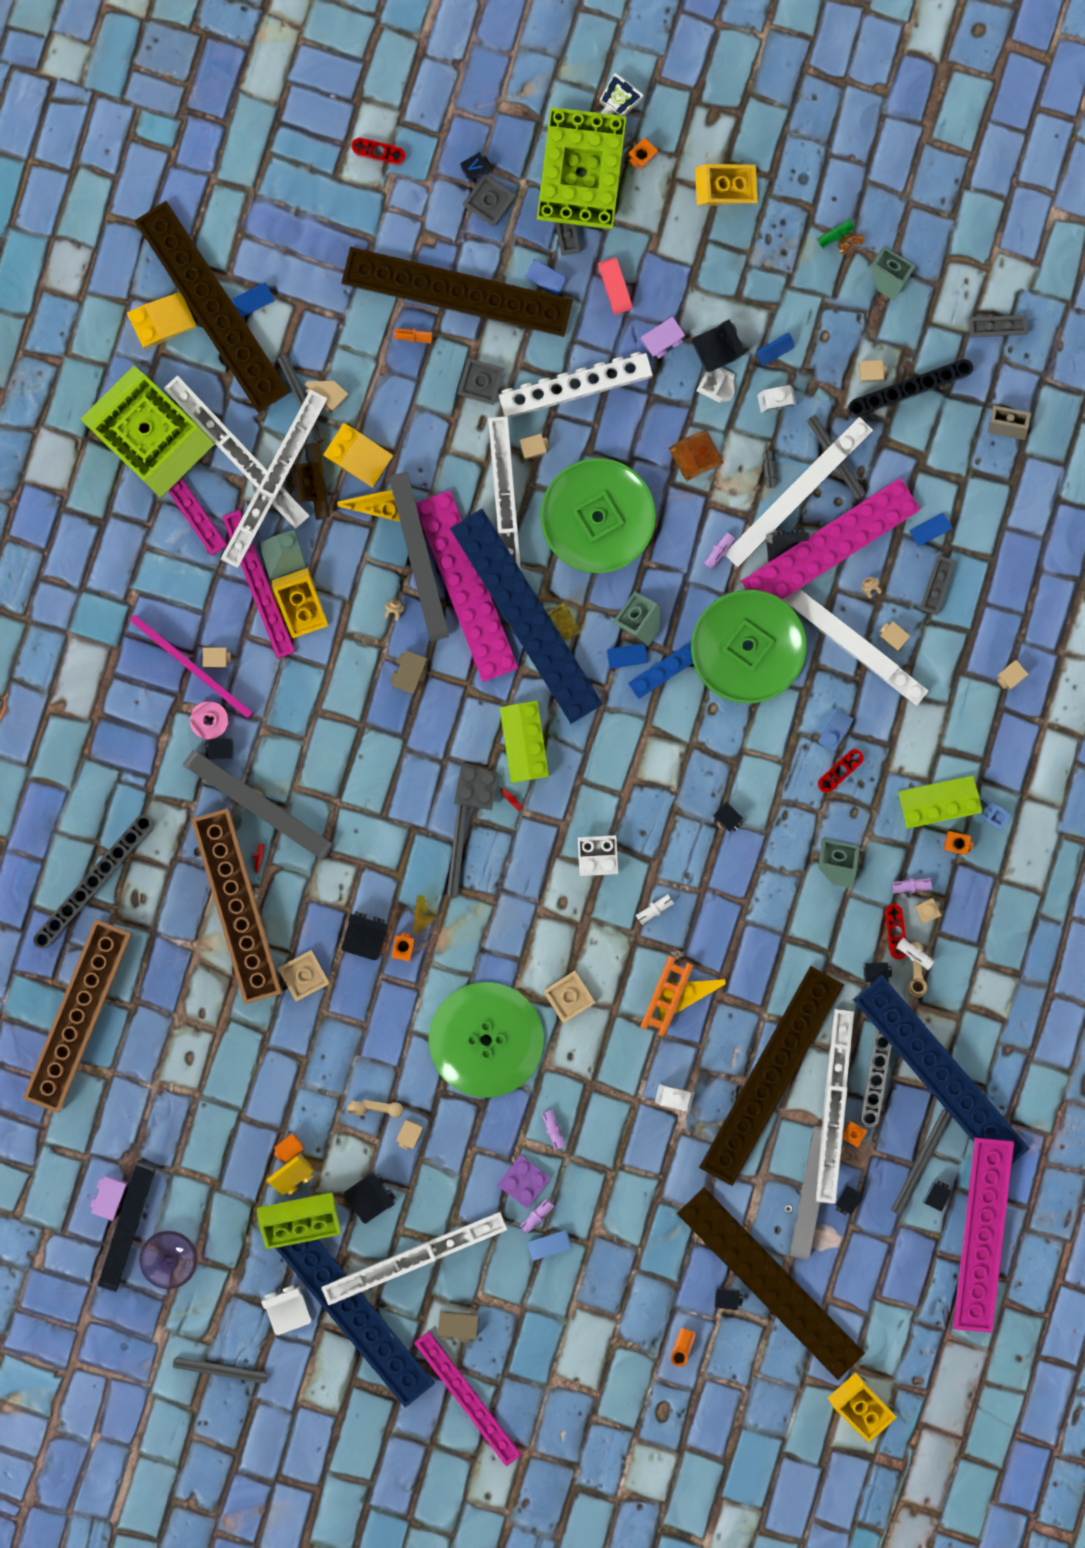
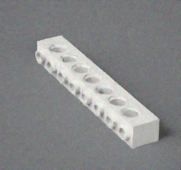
[499,352,653,418]

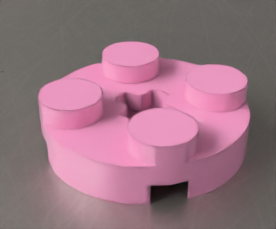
[190,701,229,740]

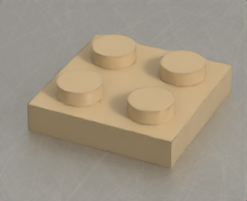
[278,950,330,1002]
[543,971,596,1024]

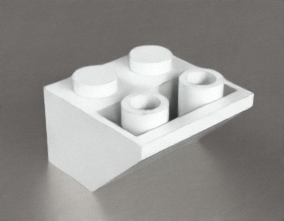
[578,835,618,876]

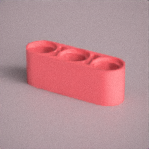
[598,257,633,315]

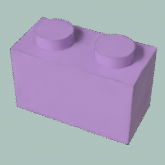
[640,316,685,359]
[90,1175,128,1221]

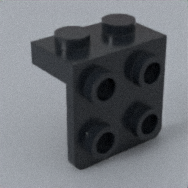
[691,319,746,373]
[766,529,810,563]
[342,911,388,960]
[344,1171,396,1223]

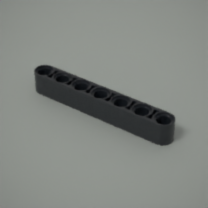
[847,359,973,418]
[97,1160,156,1292]

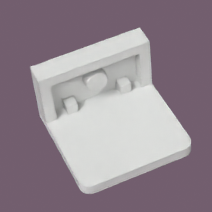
[261,1285,311,1335]

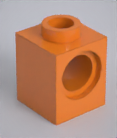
[628,137,658,170]
[943,831,973,855]
[391,932,415,962]
[842,1120,867,1147]
[274,1133,305,1163]

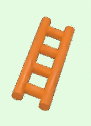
[640,956,694,1037]

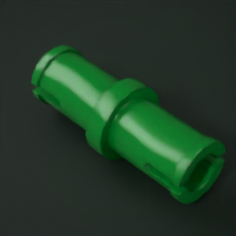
[817,219,855,249]

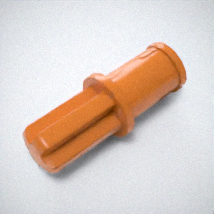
[394,328,432,344]

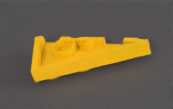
[337,490,400,522]
[660,979,726,1021]

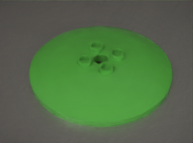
[540,458,656,573]
[691,589,806,703]
[429,982,544,1098]

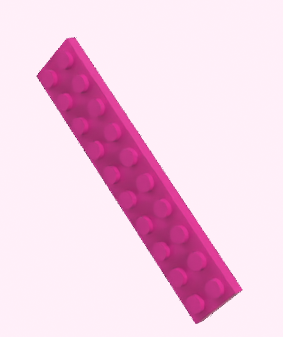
[740,478,921,600]
[415,490,518,682]
[953,1137,1014,1333]

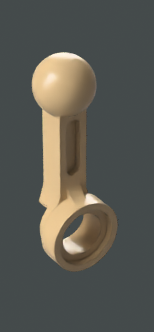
[907,941,927,998]
[346,1099,403,1118]

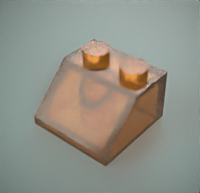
[669,430,724,482]

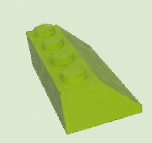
[500,701,549,783]
[898,776,982,829]
[257,1192,342,1250]

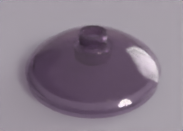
[139,1231,198,1289]

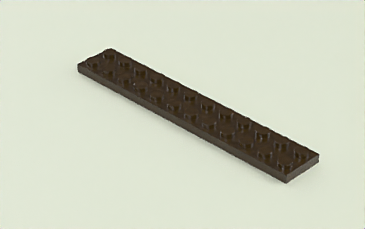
[134,201,290,414]
[341,246,573,337]
[699,966,844,1187]
[676,1187,865,1380]

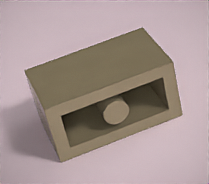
[987,405,1031,440]
[390,650,428,695]
[437,1310,478,1342]

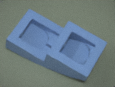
[975,795,1012,831]
[527,1230,572,1261]

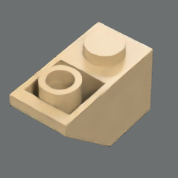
[305,381,349,413]

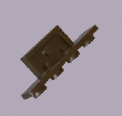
[292,442,330,520]

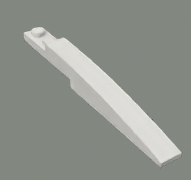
[163,375,309,529]
[220,389,327,568]
[488,416,521,570]
[725,417,873,567]
[783,589,928,706]
[816,1009,854,1204]
[321,1212,507,1305]

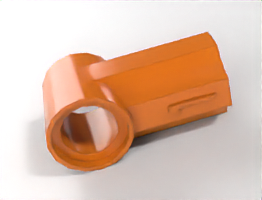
[670,1327,696,1367]

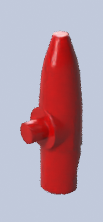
[500,787,523,811]
[252,843,265,873]

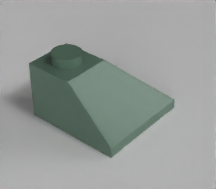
[870,246,916,300]
[259,530,306,579]
[613,591,660,646]
[818,838,860,888]

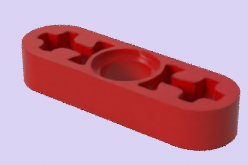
[351,137,406,166]
[817,749,864,793]
[885,904,906,959]

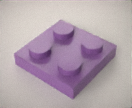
[497,1154,551,1209]

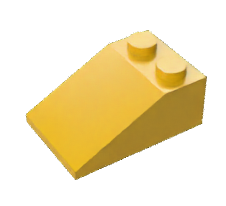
[695,164,758,206]
[127,292,197,351]
[323,423,393,488]
[272,568,328,639]
[266,1152,315,1195]
[828,1372,897,1443]

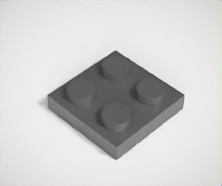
[463,174,516,228]
[457,358,505,406]
[454,766,499,811]

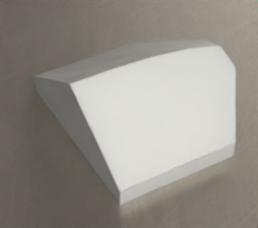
[697,368,735,403]

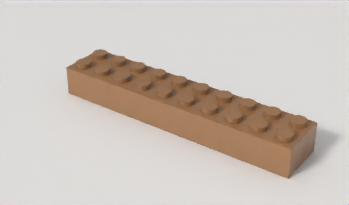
[191,808,283,1004]
[23,919,133,1113]

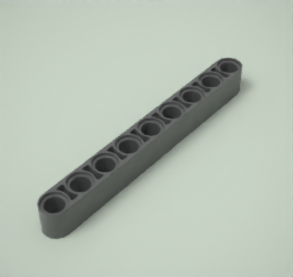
[389,472,449,642]
[183,749,334,861]
[33,815,154,949]

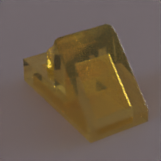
[548,602,581,641]
[413,895,438,934]

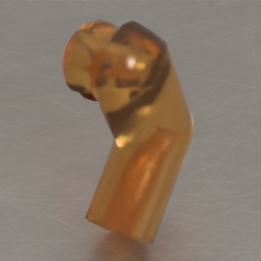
[838,235,863,254]

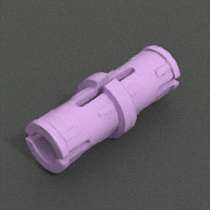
[703,532,736,570]
[892,878,932,894]
[541,1110,566,1150]
[519,1198,555,1234]

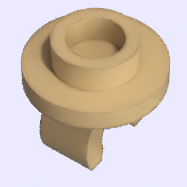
[861,577,881,598]
[385,600,404,621]

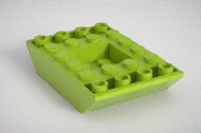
[537,107,626,230]
[80,365,215,498]

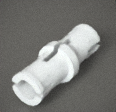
[636,894,674,925]
[896,938,935,970]

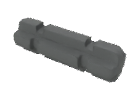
[762,451,777,489]

